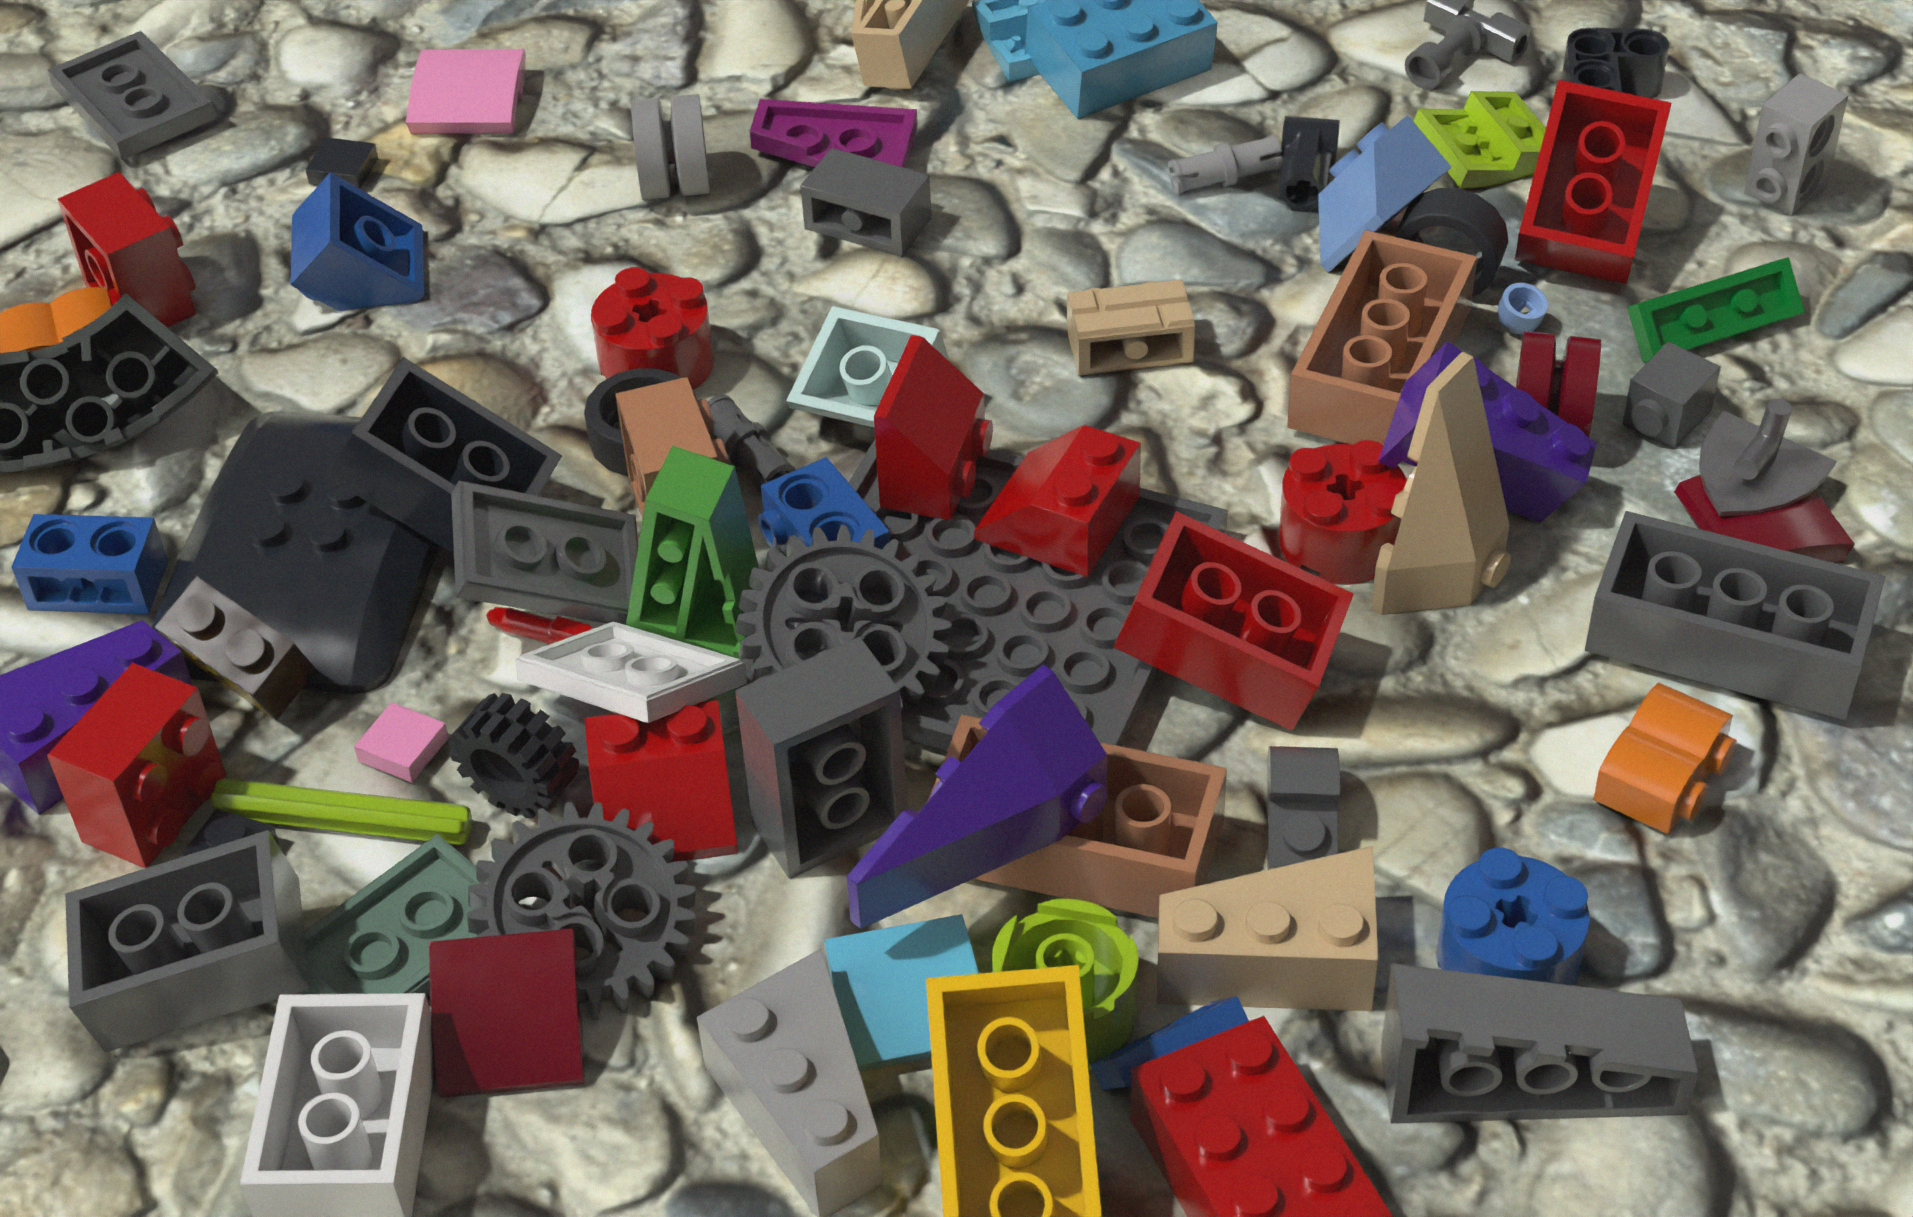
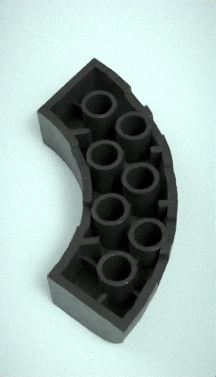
[0,293,218,473]

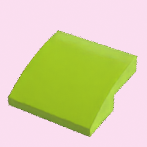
[1413,91,1546,188]

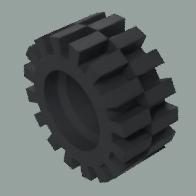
[448,693,579,818]

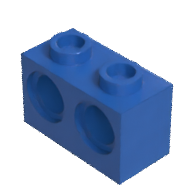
[758,457,890,601]
[11,514,168,614]

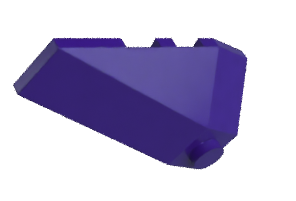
[846,665,1108,929]

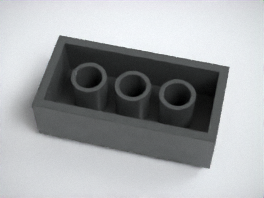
[1584,511,1886,720]

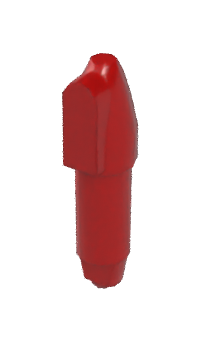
[486,607,593,645]

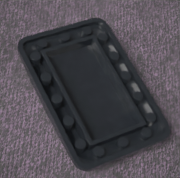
[152,411,440,694]

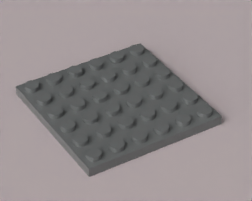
[735,440,1228,751]

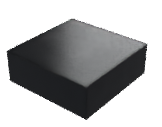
[305,137,379,189]

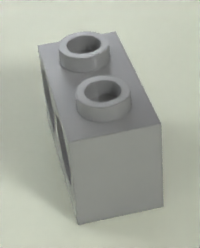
[1744,73,1849,216]

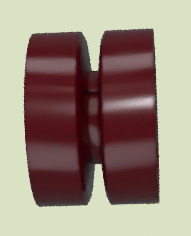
[1516,331,1601,437]

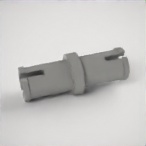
[1168,135,1283,195]

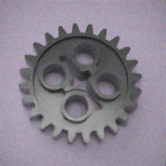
[736,525,951,711]
[467,802,696,1020]

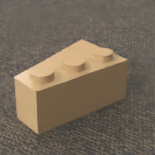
[1157,846,1378,1011]

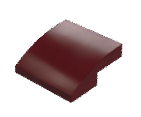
[1674,475,1855,563]
[429,928,585,1098]

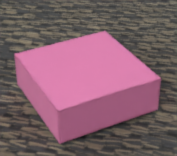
[354,702,449,783]

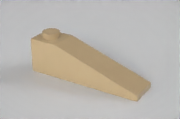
[1371,352,1511,615]

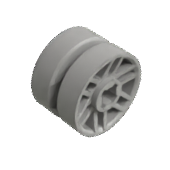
[631,94,710,200]

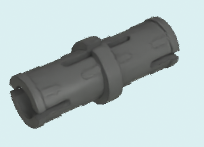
[708,394,795,487]

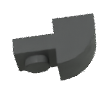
[1267,746,1340,870]

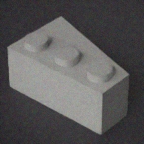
[697,949,883,1217]

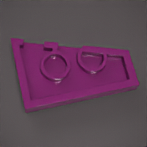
[749,99,918,168]

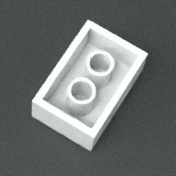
[240,993,435,1217]

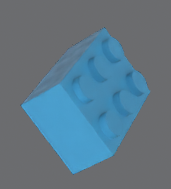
[1025,0,1218,119]

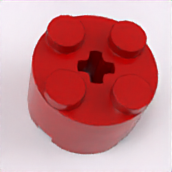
[591,267,714,390]
[1279,440,1407,585]

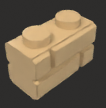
[1067,279,1195,376]

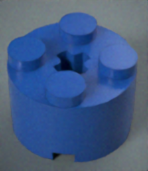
[1436,847,1590,986]

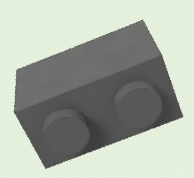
[801,148,932,257]

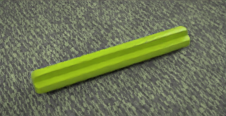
[211,778,473,845]

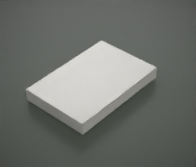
[515,621,747,723]

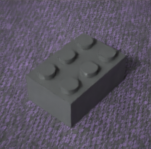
[735,637,908,879]
[65,830,310,1053]

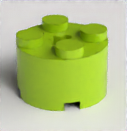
[992,899,1138,1070]

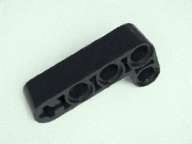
[1561,28,1670,99]

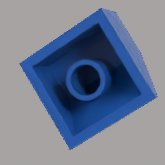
[290,172,424,311]

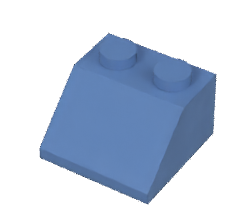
[1318,115,1452,273]

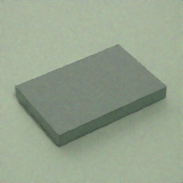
[302,834,524,999]

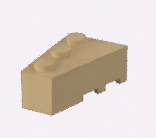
[851,0,968,90]

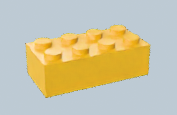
[926,965,1102,1217]

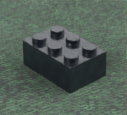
[327,357,563,554]

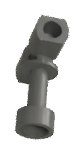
[1405,0,1532,90]

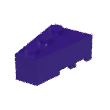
[0,620,193,815]

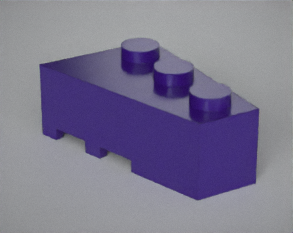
[1378,341,1597,523]

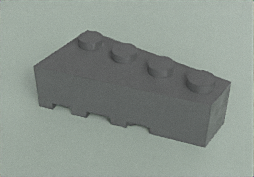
[1380,964,1698,1124]

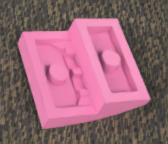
[406,49,526,134]

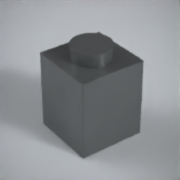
[1622,342,1721,449]

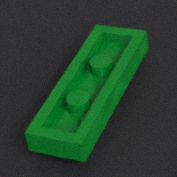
[1627,257,1805,362]

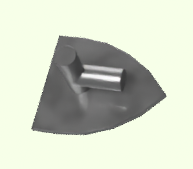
[1699,399,1837,516]

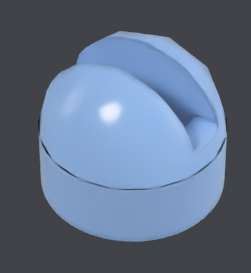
[1498,283,1548,334]

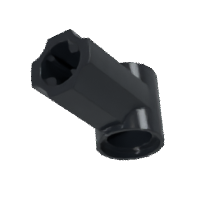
[1278,115,1340,212]

